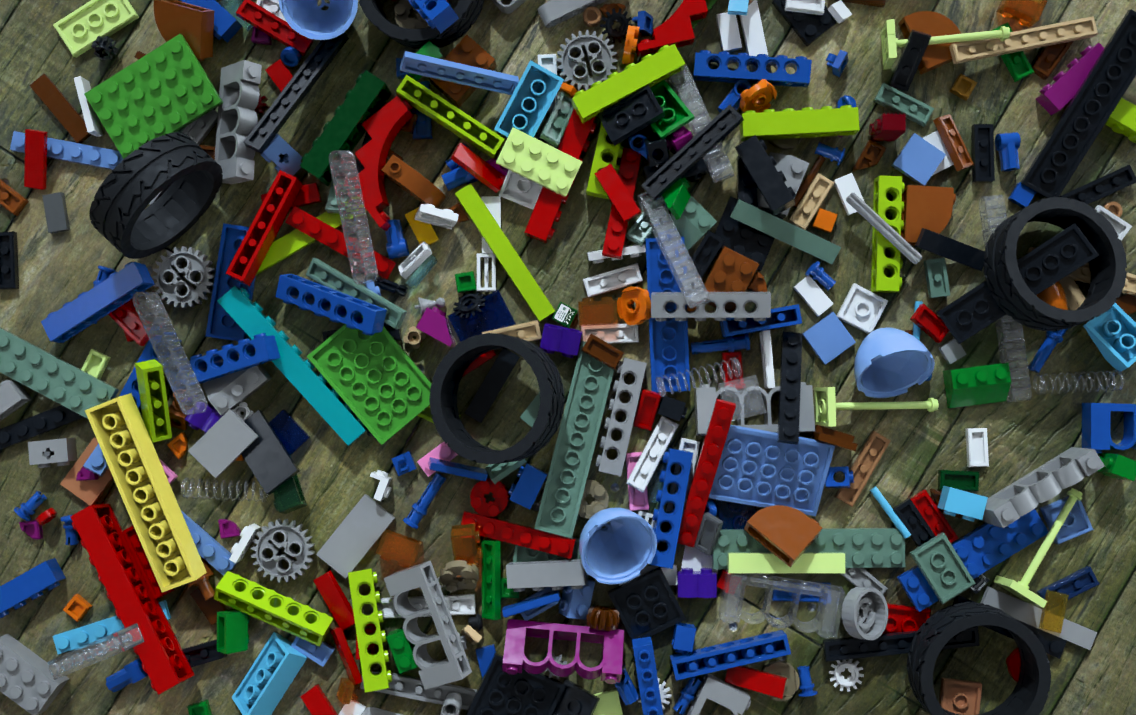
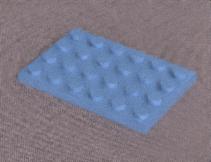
[709,425,835,516]

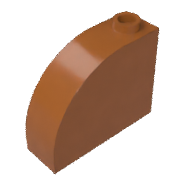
[154,0,214,61]
[898,11,961,74]
[382,154,446,208]
[901,185,956,245]
[744,505,822,567]

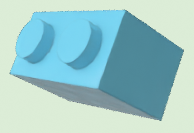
[937,486,988,522]

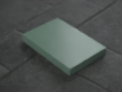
[910,532,976,604]

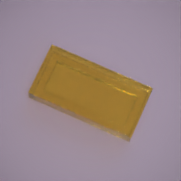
[1039,590,1069,633]

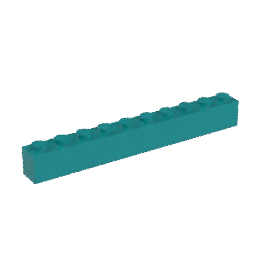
[217,286,368,446]

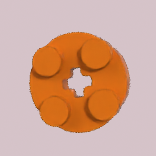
[622,25,640,65]
[740,79,777,113]
[617,287,651,325]

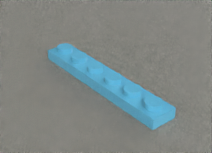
[52,600,171,654]

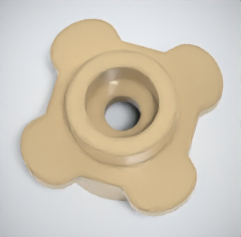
[403,326,426,349]

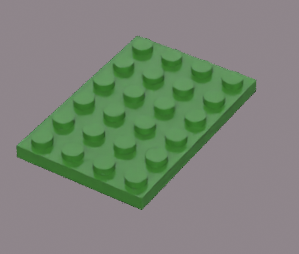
[84,34,223,159]
[307,316,432,445]

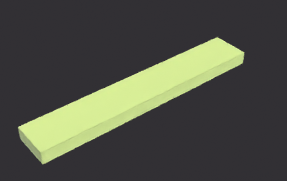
[728,553,845,573]

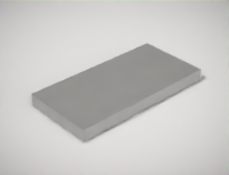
[316,494,395,579]

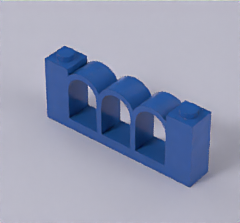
[1082,403,1136,453]

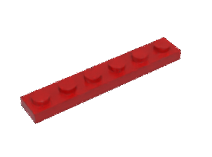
[602,147,642,259]
[285,206,397,280]
[460,511,576,559]

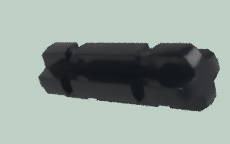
[371,275,408,297]

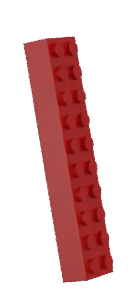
[70,504,195,695]

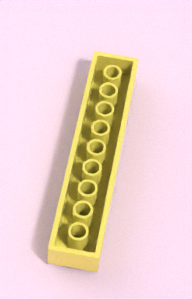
[85,393,207,592]

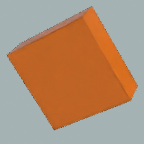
[812,208,838,233]
[63,594,93,622]

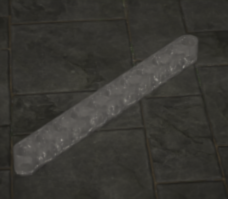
[979,194,1032,403]

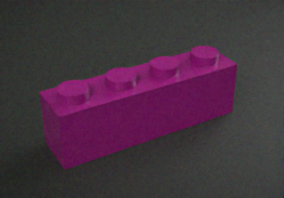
[1036,43,1104,115]

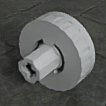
[838,587,888,640]

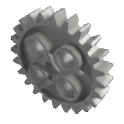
[556,30,618,91]
[152,246,216,309]
[251,519,315,583]

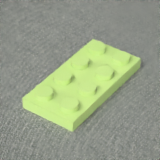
[496,128,582,197]

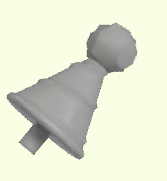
[414,297,445,316]

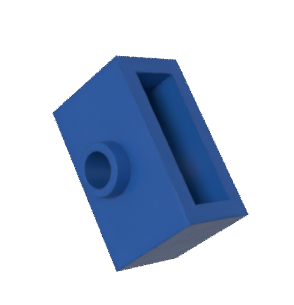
[508,464,548,510]

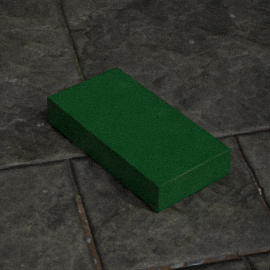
[938,470,979,491]

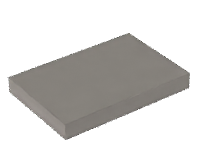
[188,409,259,478]

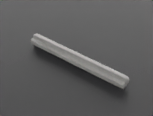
[846,193,922,264]

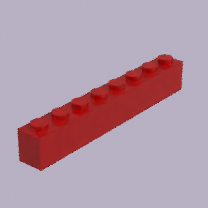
[524,109,597,243]

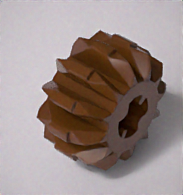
[586,605,620,632]

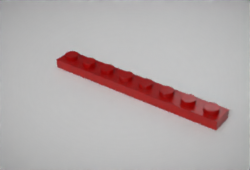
[677,398,736,548]

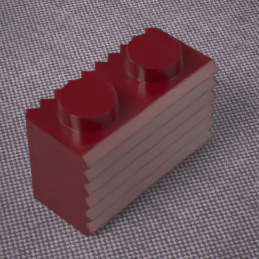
[869,113,906,141]

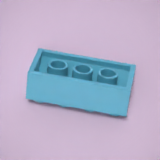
[494,60,564,138]
[232,632,307,715]

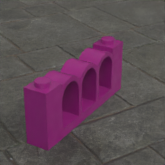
[502,619,624,684]

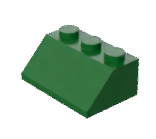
[943,363,1011,408]

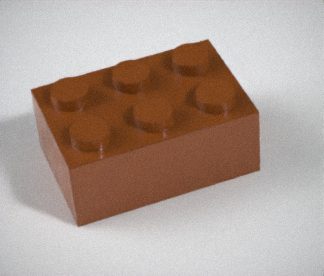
[429,35,497,108]
[699,246,759,311]

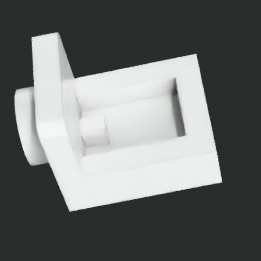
[370,470,392,501]

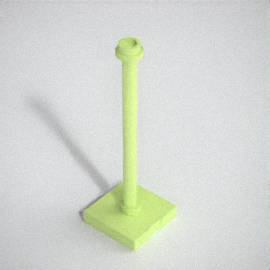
[880,19,1010,70]
[814,387,939,427]
[993,488,1083,608]

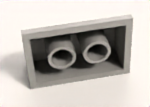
[757,152,809,219]
[202,364,272,416]

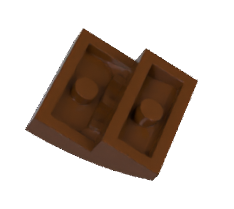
[812,425,858,451]

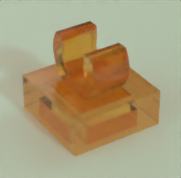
[336,678,360,704]

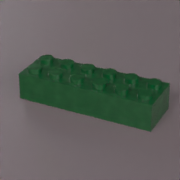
[300,70,392,186]

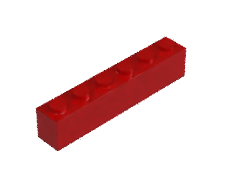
[226,170,302,286]

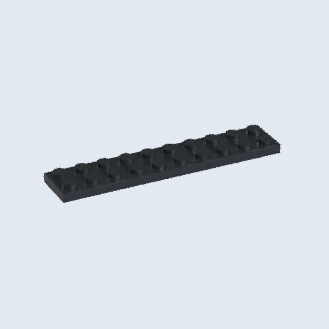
[1021,9,1136,198]

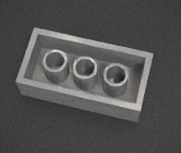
[0,634,69,715]

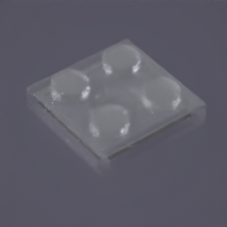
[718,375,766,421]

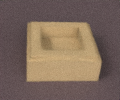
[460,624,482,645]

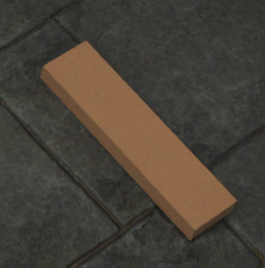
[834,431,891,507]

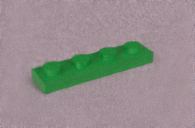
[482,539,501,620]

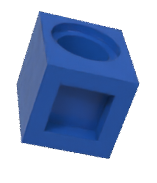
[825,466,854,488]
[671,622,696,654]

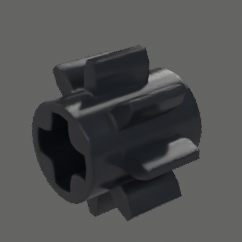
[91,36,119,60]

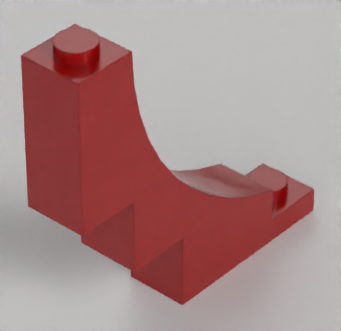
[636,0,708,58]
[347,95,414,231]

